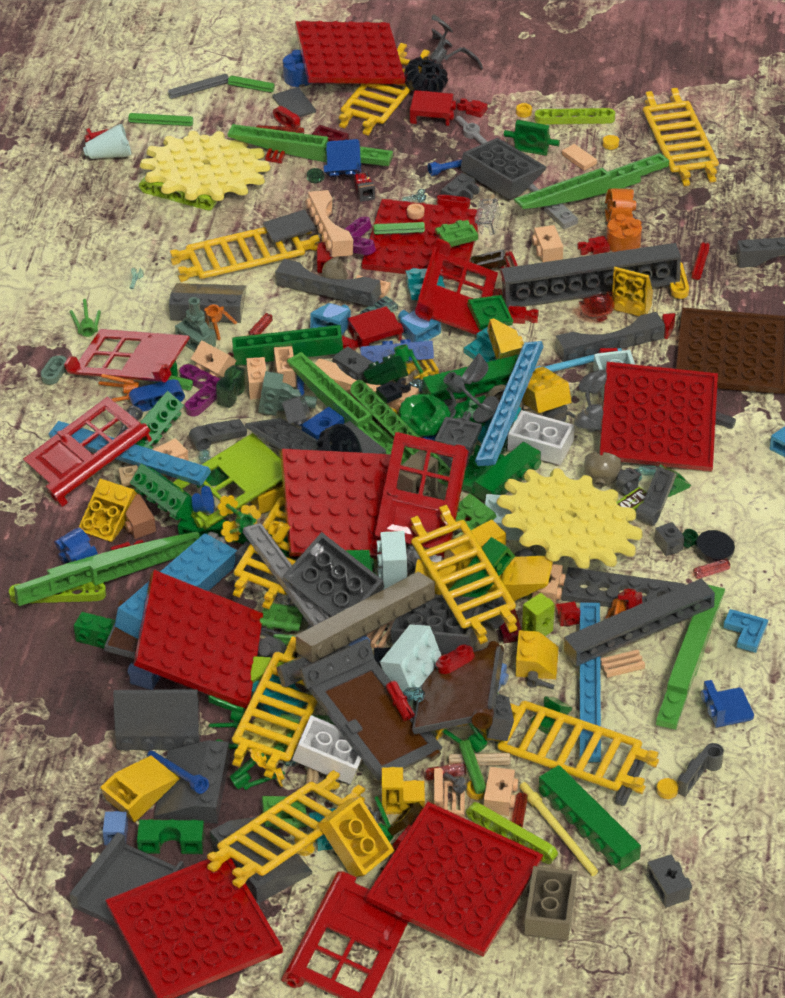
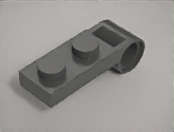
[189,419,247,451]
[636,466,677,526]
[677,743,724,797]

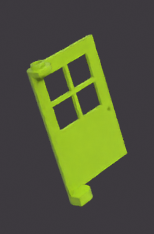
[173,433,283,530]

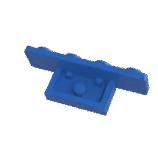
[360,339,434,363]

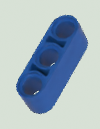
[129,379,185,412]

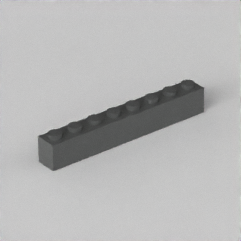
[564,578,715,666]

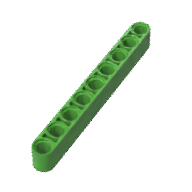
[350,380,451,488]

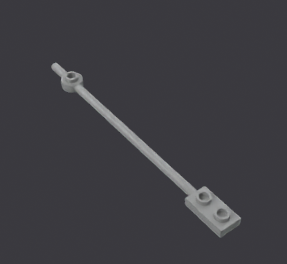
[455,116,578,229]

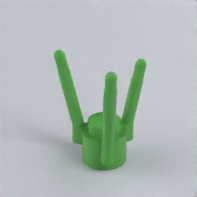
[70,299,101,337]

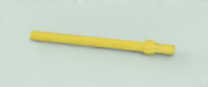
[519,782,598,876]

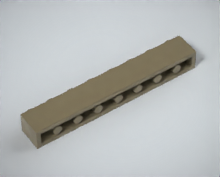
[296,572,435,663]

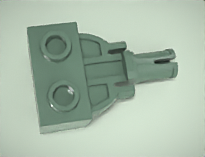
[175,297,216,352]
[258,371,317,416]

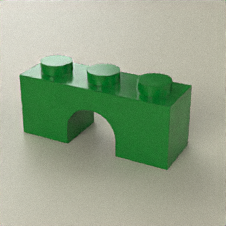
[137,819,205,854]

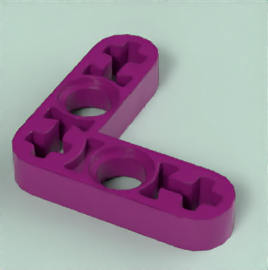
[344,216,376,255]
[179,364,225,417]

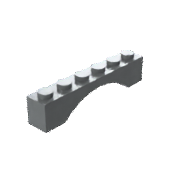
[736,237,785,268]
[275,259,381,307]
[555,312,665,362]

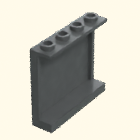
[70,832,184,929]

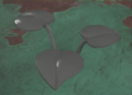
[429,14,483,71]
[443,353,500,423]
[542,370,607,432]

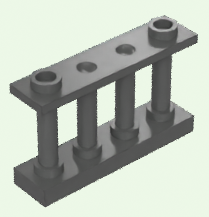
[276,639,374,689]

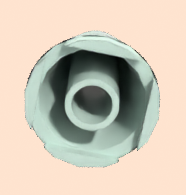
[83,124,131,159]

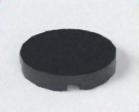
[696,530,735,563]

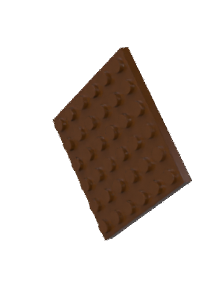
[676,307,785,394]

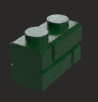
[363,354,408,385]

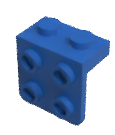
[324,139,361,177]
[701,680,754,728]

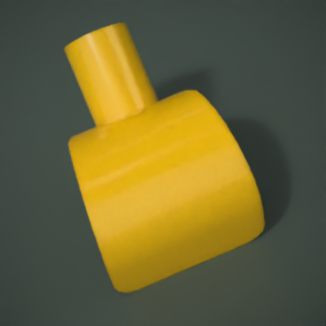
[268,521,290,543]

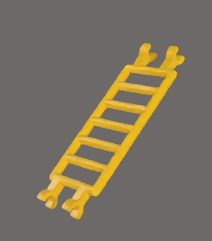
[339,43,430,136]
[643,88,719,186]
[170,227,320,282]
[233,497,296,609]
[410,505,517,644]
[232,636,318,778]
[481,700,659,794]
[207,770,365,888]

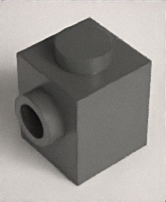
[654,522,684,556]

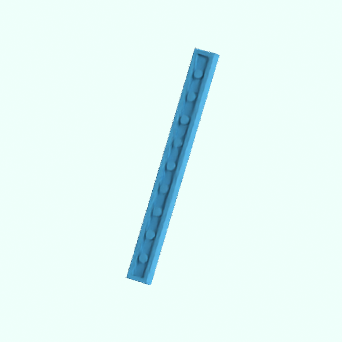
[475,341,544,466]
[48,421,211,486]
[580,603,601,762]

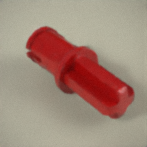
[386,681,415,721]

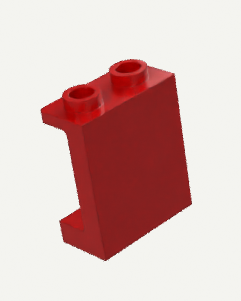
[410,90,456,126]
[347,306,404,349]

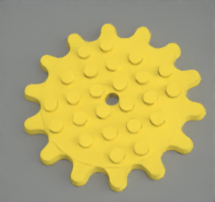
[140,131,271,201]
[496,468,643,569]

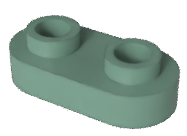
[41,355,67,385]

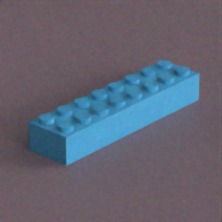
[115,533,237,639]

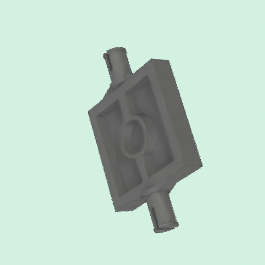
[435,411,482,458]

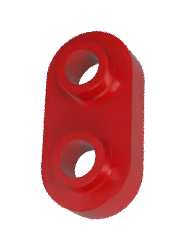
[273,106,300,130]
[436,195,471,209]
[436,645,475,674]

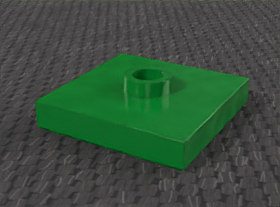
[467,295,513,330]

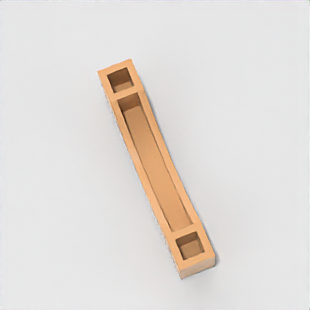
[306,190,353,257]
[315,358,419,412]

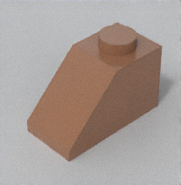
[124,494,156,539]

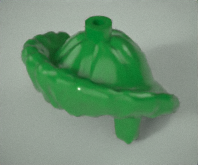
[399,394,451,437]

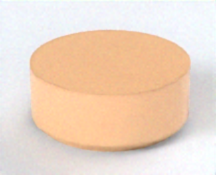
[407,204,424,219]

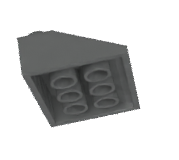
[461,138,546,199]
[169,283,246,323]
[244,418,320,451]
[283,532,384,617]
[391,594,483,654]
[113,690,201,751]
[154,740,230,824]
[210,816,312,902]

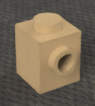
[118,465,139,494]

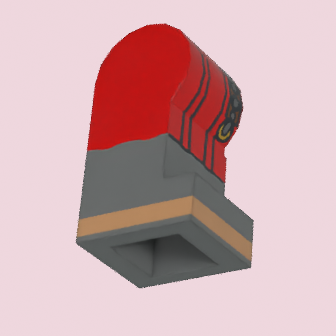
[354,172,375,202]

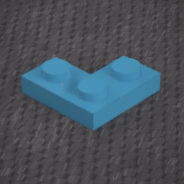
[723,609,768,653]

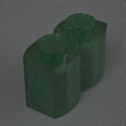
[216,365,245,408]

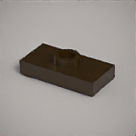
[471,249,506,273]
[388,802,423,836]

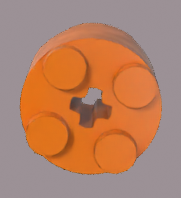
[605,188,636,222]
[606,214,642,252]

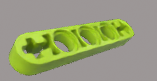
[534,108,615,124]
[139,177,217,211]
[9,582,106,603]
[466,802,558,864]

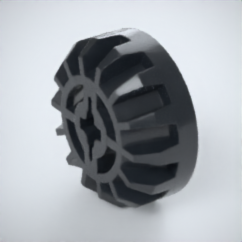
[404,56,448,93]
[317,424,362,453]

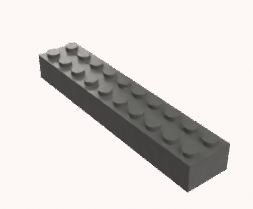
[501,243,681,308]

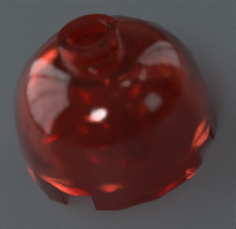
[578,291,615,322]

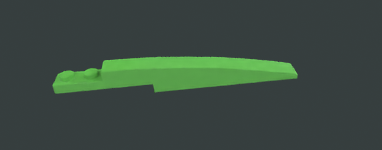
[227,124,393,166]
[514,153,669,209]
[287,352,412,465]
[14,532,200,606]
[656,584,725,730]

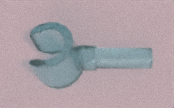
[402,189,427,202]
[129,267,144,289]

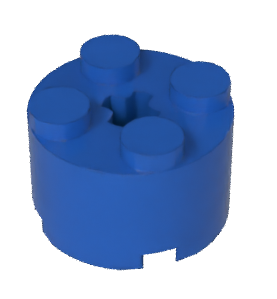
[283,50,312,87]
[54,527,98,564]

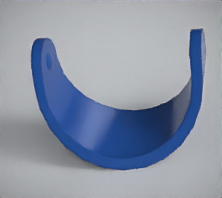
[192,486,215,514]

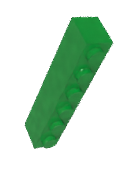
[232,325,343,366]
[422,355,519,401]
[538,765,641,871]

